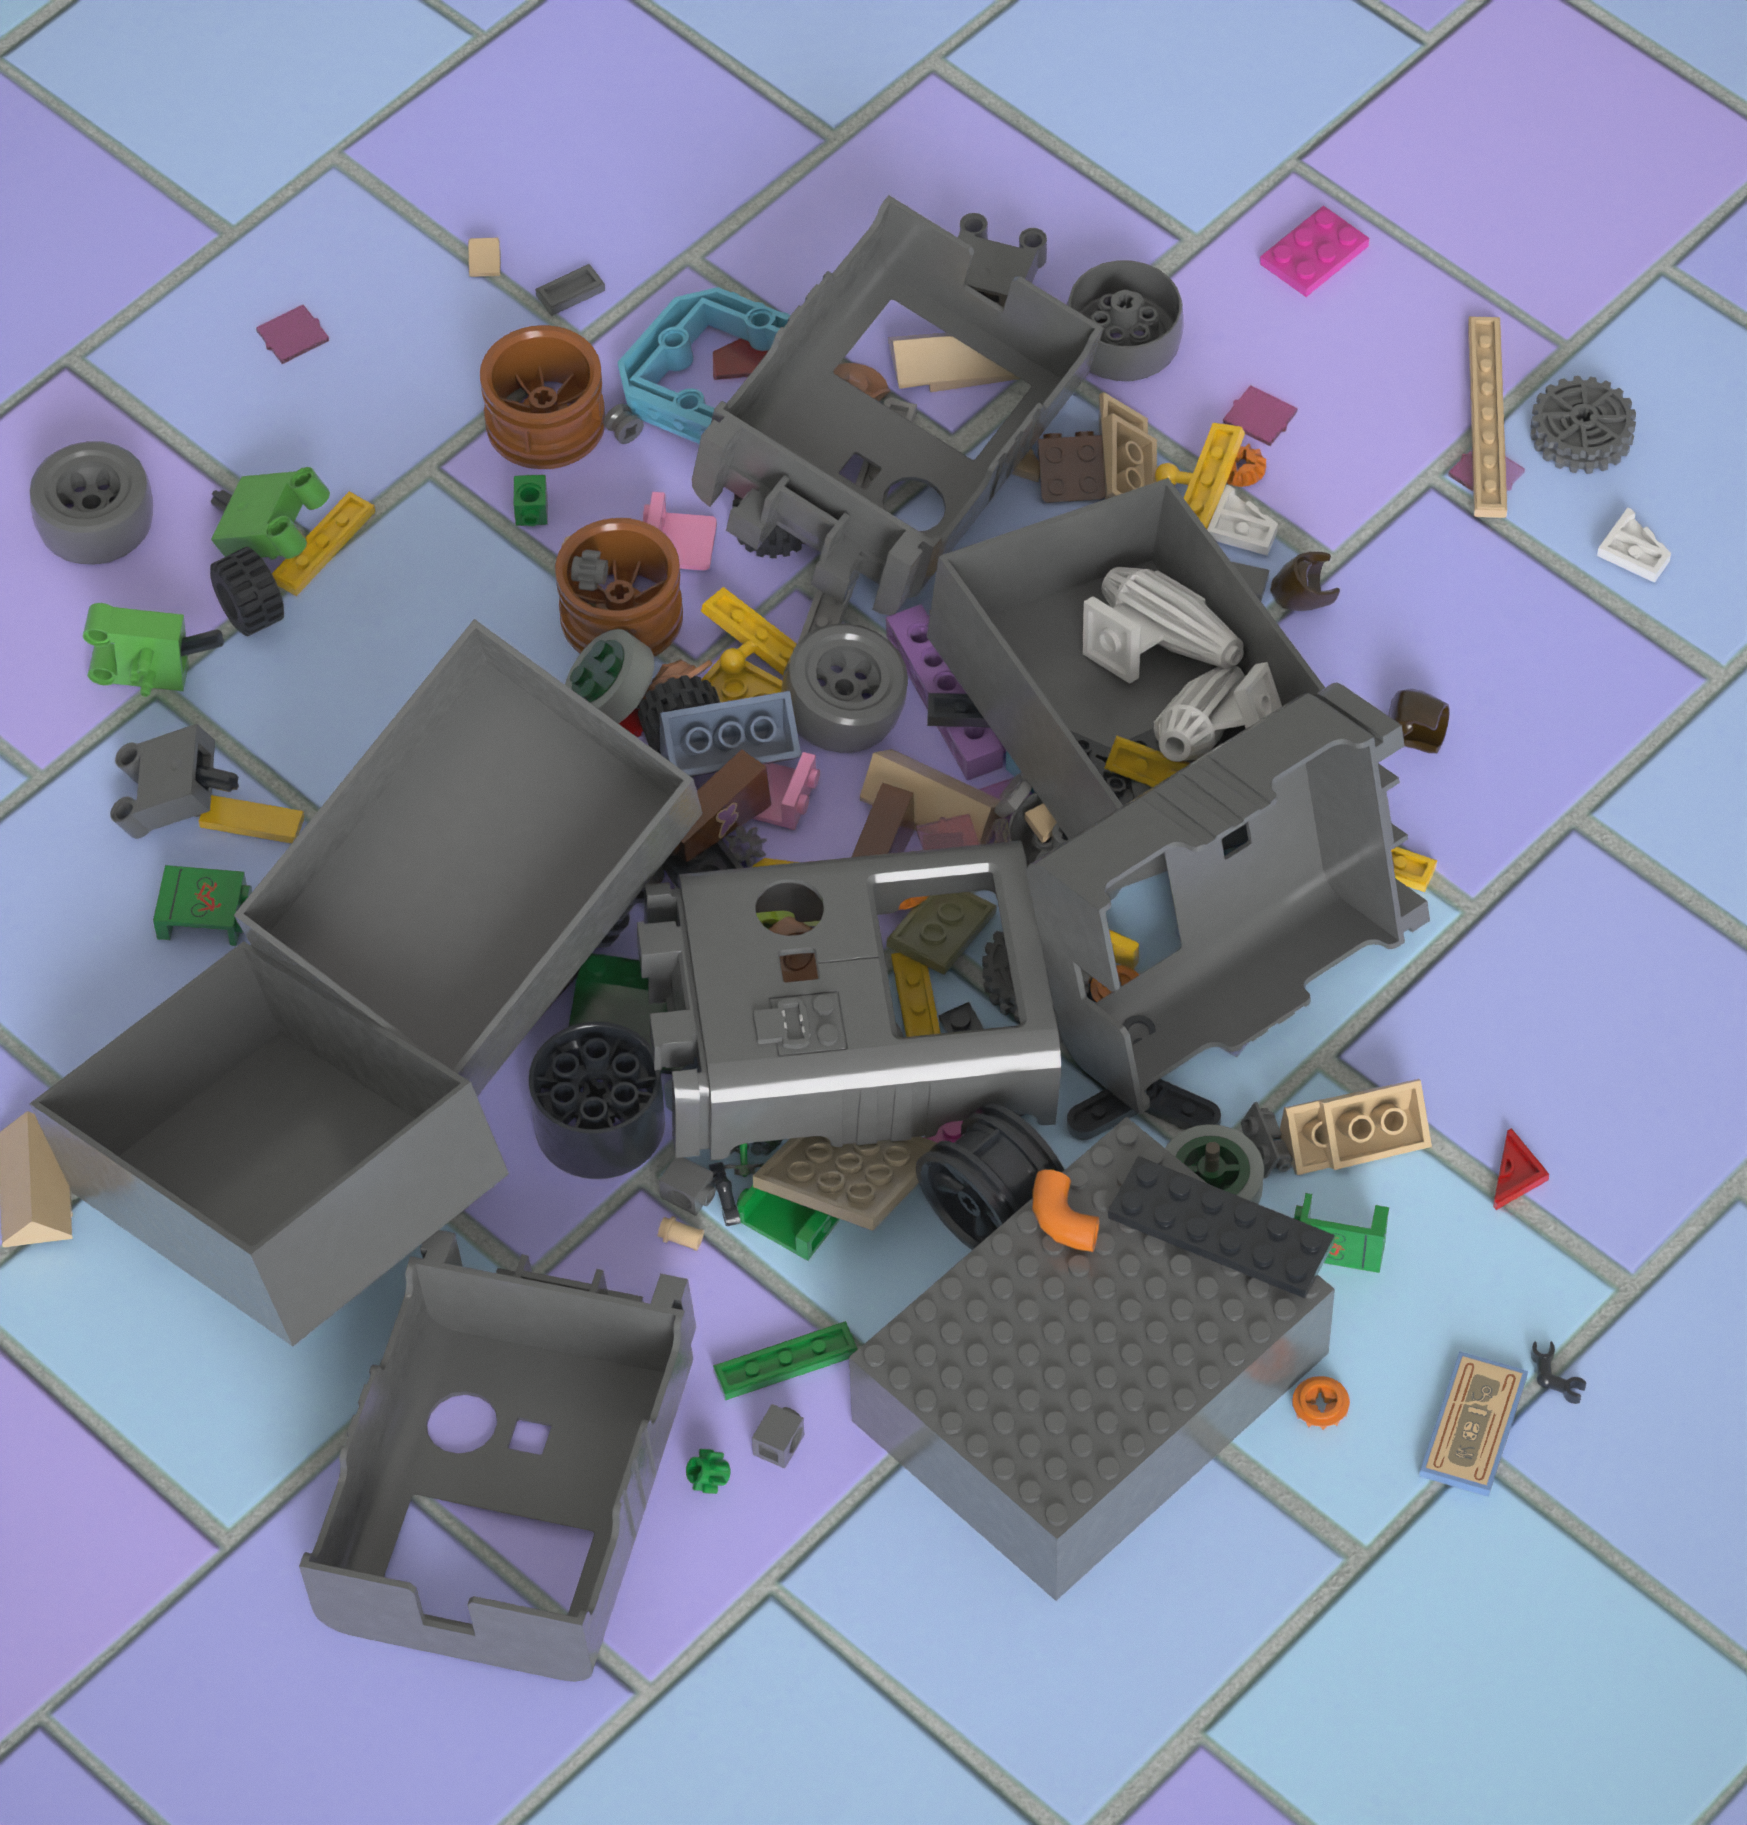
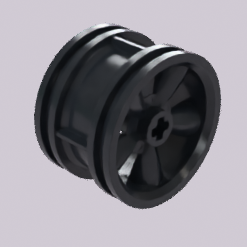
[916,1103,1065,1250]

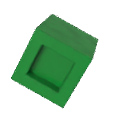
[513,475,548,526]

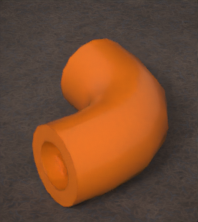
[1032,1170,1099,1252]

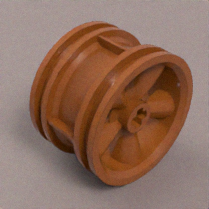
[480,325,605,469]
[555,518,683,657]

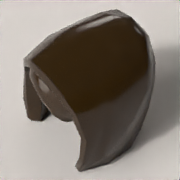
[1270,551,1340,611]
[1388,689,1450,754]

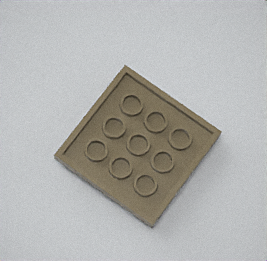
[753,1136,937,1231]

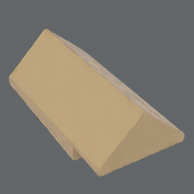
[888,332,1020,392]
[1098,392,1157,499]
[860,749,1002,846]
[1280,1079,1432,1175]
[0,1111,73,1247]

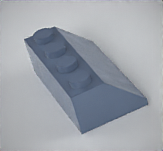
[660,691,801,777]

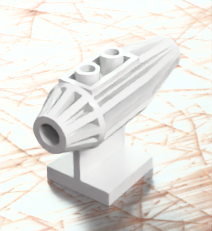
[1083,567,1244,683]
[1154,662,1282,762]

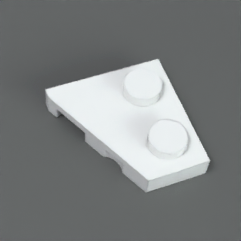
[1207,485,1278,556]
[1597,507,1671,583]

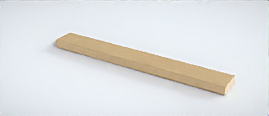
[1468,316,1507,518]

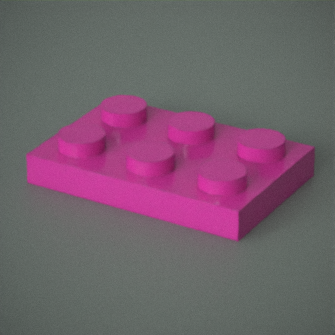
[1260,205,1369,297]

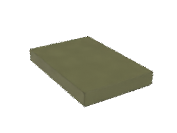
[886,892,997,975]

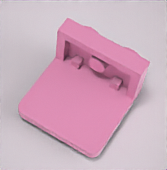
[643,492,717,571]
[753,752,820,830]

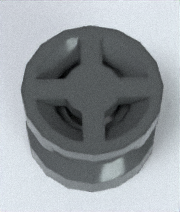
[603,403,644,444]

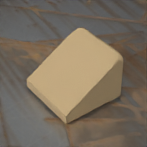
[468,238,501,277]

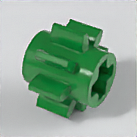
[686,1449,731,1494]

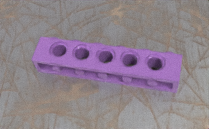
[886,604,1006,781]

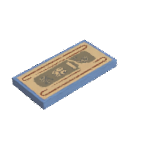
[1419,1351,1528,1497]

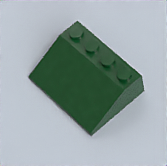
[568,953,696,1075]

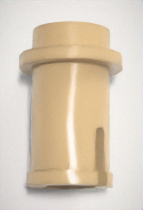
[657,1216,704,1251]

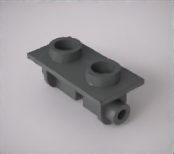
[1240,1102,1293,1178]

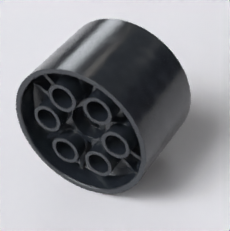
[529,1022,665,1179]

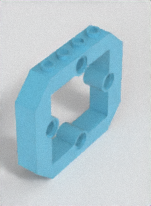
[617,287,790,444]

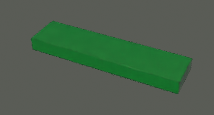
[713,1321,858,1401]

